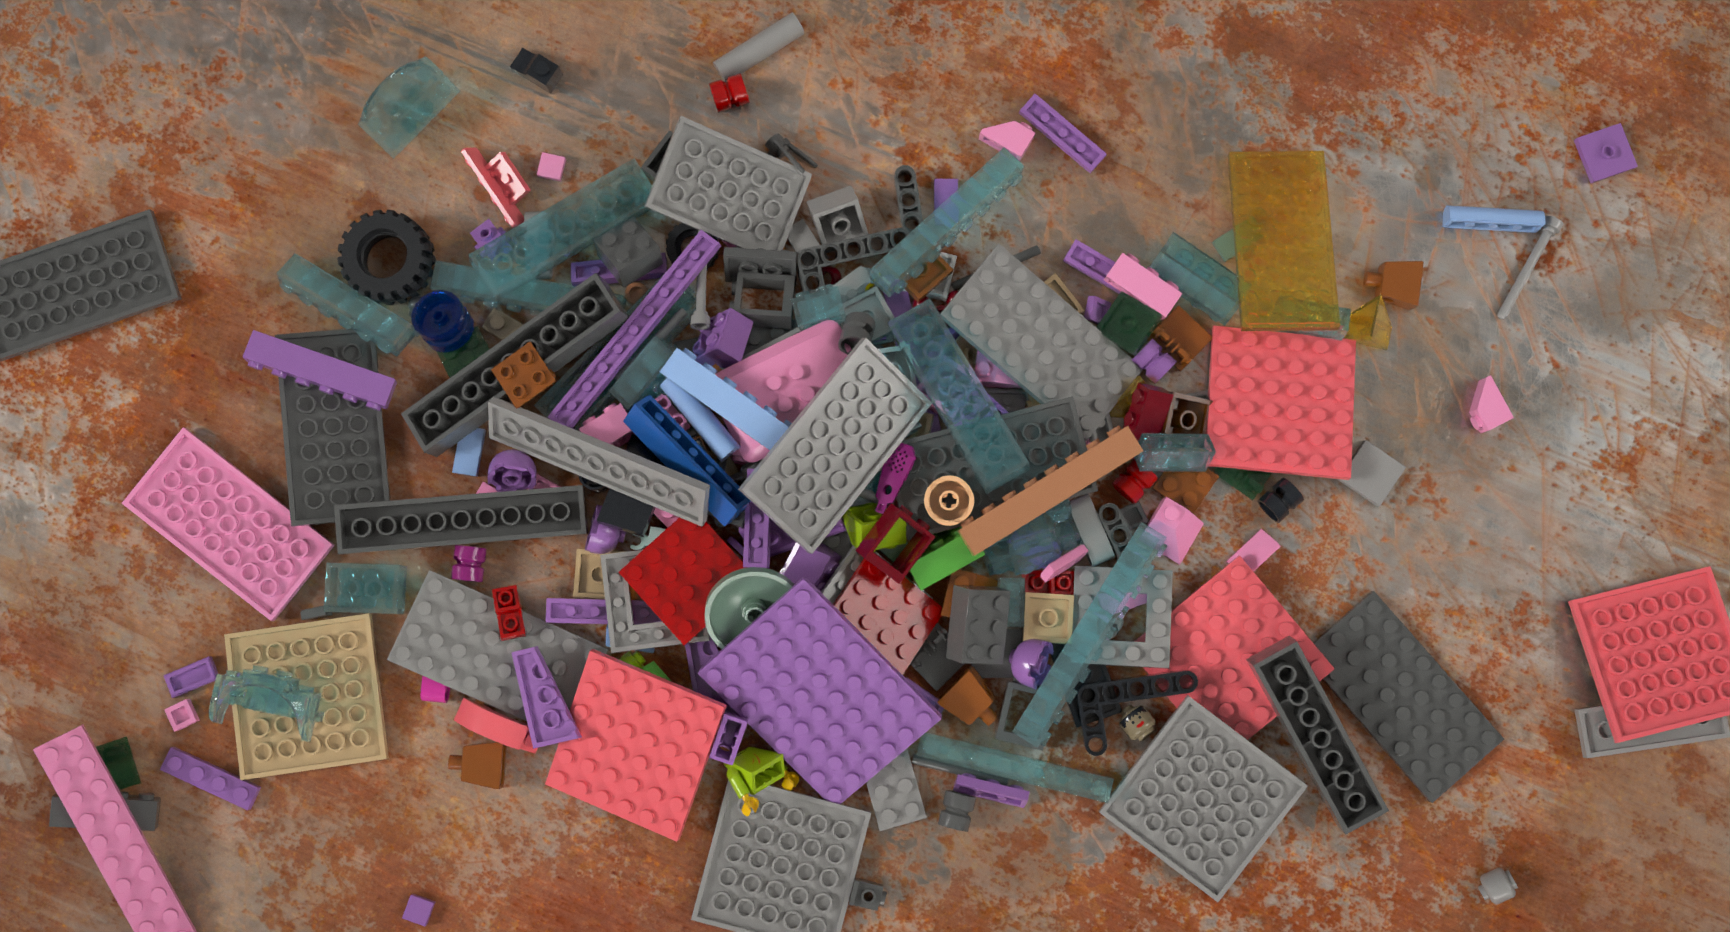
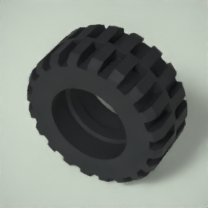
[337,210,436,305]

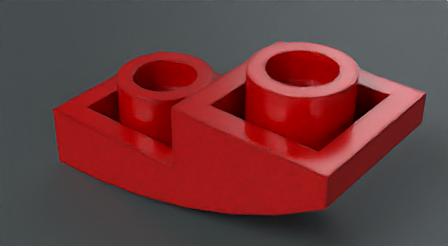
[1022,570,1074,595]
[492,585,526,641]

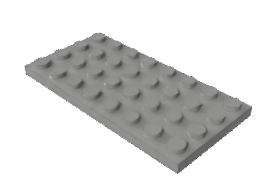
[939,244,1143,441]
[739,338,932,554]
[387,570,608,721]

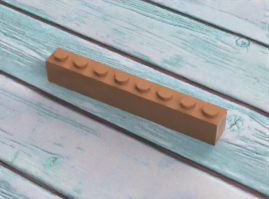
[957,425,1143,556]

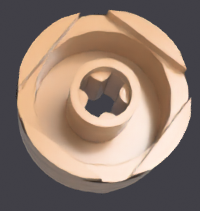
[924,475,974,526]

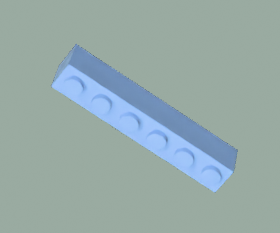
[660,348,792,450]

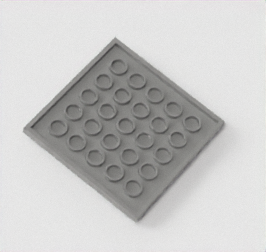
[1099,695,1308,902]
[691,780,871,932]

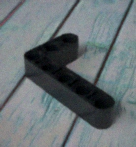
[1076,670,1198,756]

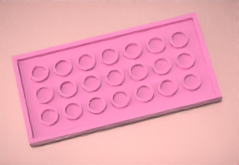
[122,427,335,621]

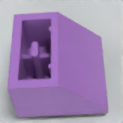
[693,308,753,368]

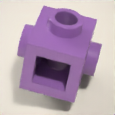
[470,219,512,263]

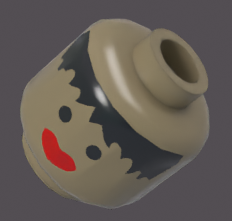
[1119,704,1156,742]

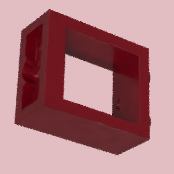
[855,503,935,584]

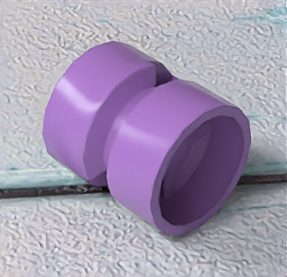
[1132,338,1177,384]

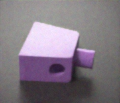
[709,710,748,766]

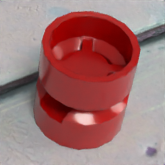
[709,73,750,113]
[1112,459,1158,504]

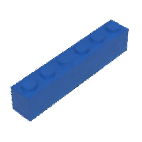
[623,395,751,527]

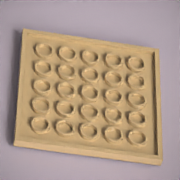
[224,613,389,780]

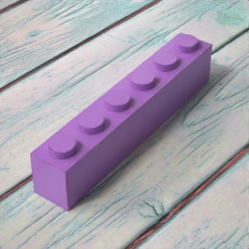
[243,330,397,411]

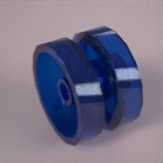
[411,290,474,353]

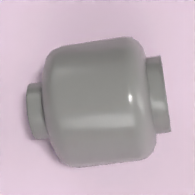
[1478,867,1518,905]

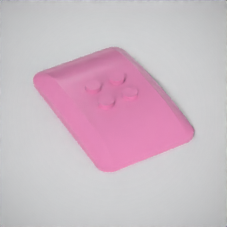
[715,320,852,463]

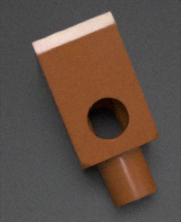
[1363,261,1424,310]
[937,665,998,726]
[448,742,507,789]

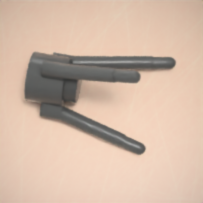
[765,133,818,173]

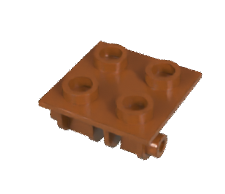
[1146,305,1212,372]
[491,341,556,409]

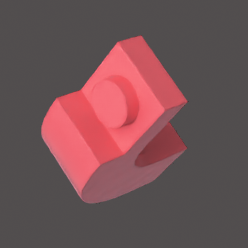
[454,698,538,754]

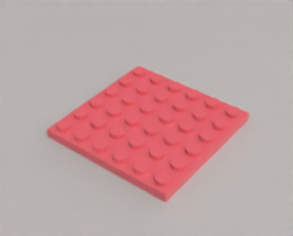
[1204,326,1356,480]
[1133,555,1335,740]
[1568,566,1730,743]
[545,649,727,842]

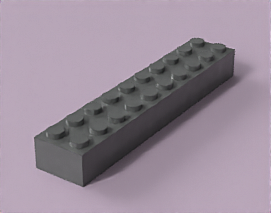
[401,273,629,457]
[334,485,588,554]

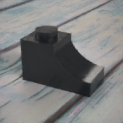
[510,48,563,94]

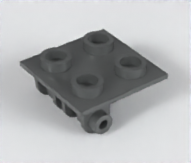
[910,623,965,691]

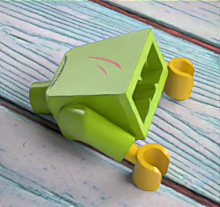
[724,747,799,816]

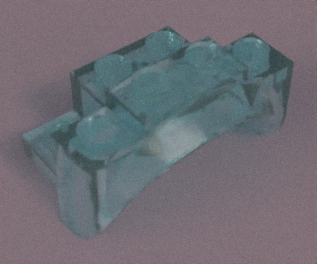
[357,56,460,159]
[982,499,1080,576]
[209,665,324,742]

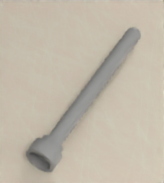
[1497,216,1564,319]
[691,230,710,330]

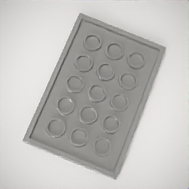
[644,116,812,251]

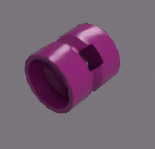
[451,545,487,582]

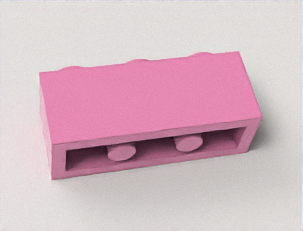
[1104,253,1182,321]

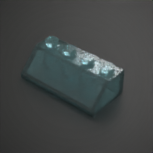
[1149,232,1252,326]

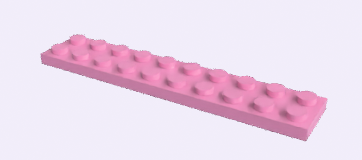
[33,724,197,932]

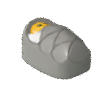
[827,266,878,305]

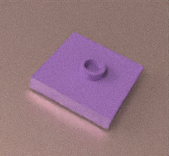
[1574,123,1638,183]

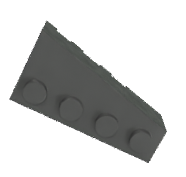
[49,791,161,831]

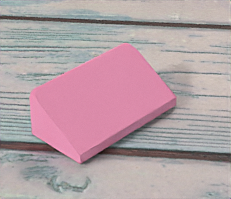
[1226,529,1280,572]

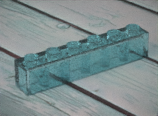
[276,253,415,357]

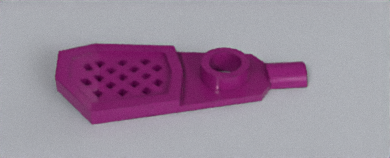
[875,443,917,514]

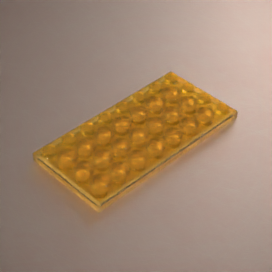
[1228,151,1340,331]

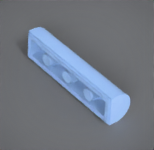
[1442,205,1545,233]
[660,378,741,462]

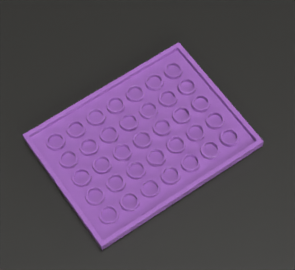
[698,576,942,804]

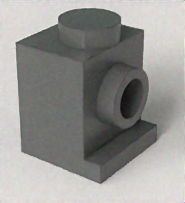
[849,877,887,911]

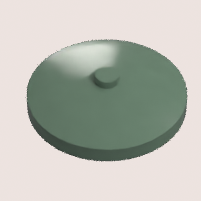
[705,567,794,649]

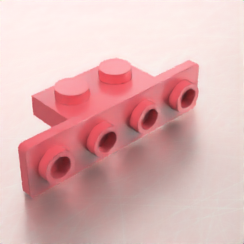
[461,147,531,228]

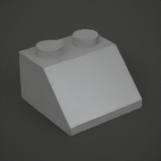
[806,185,868,253]

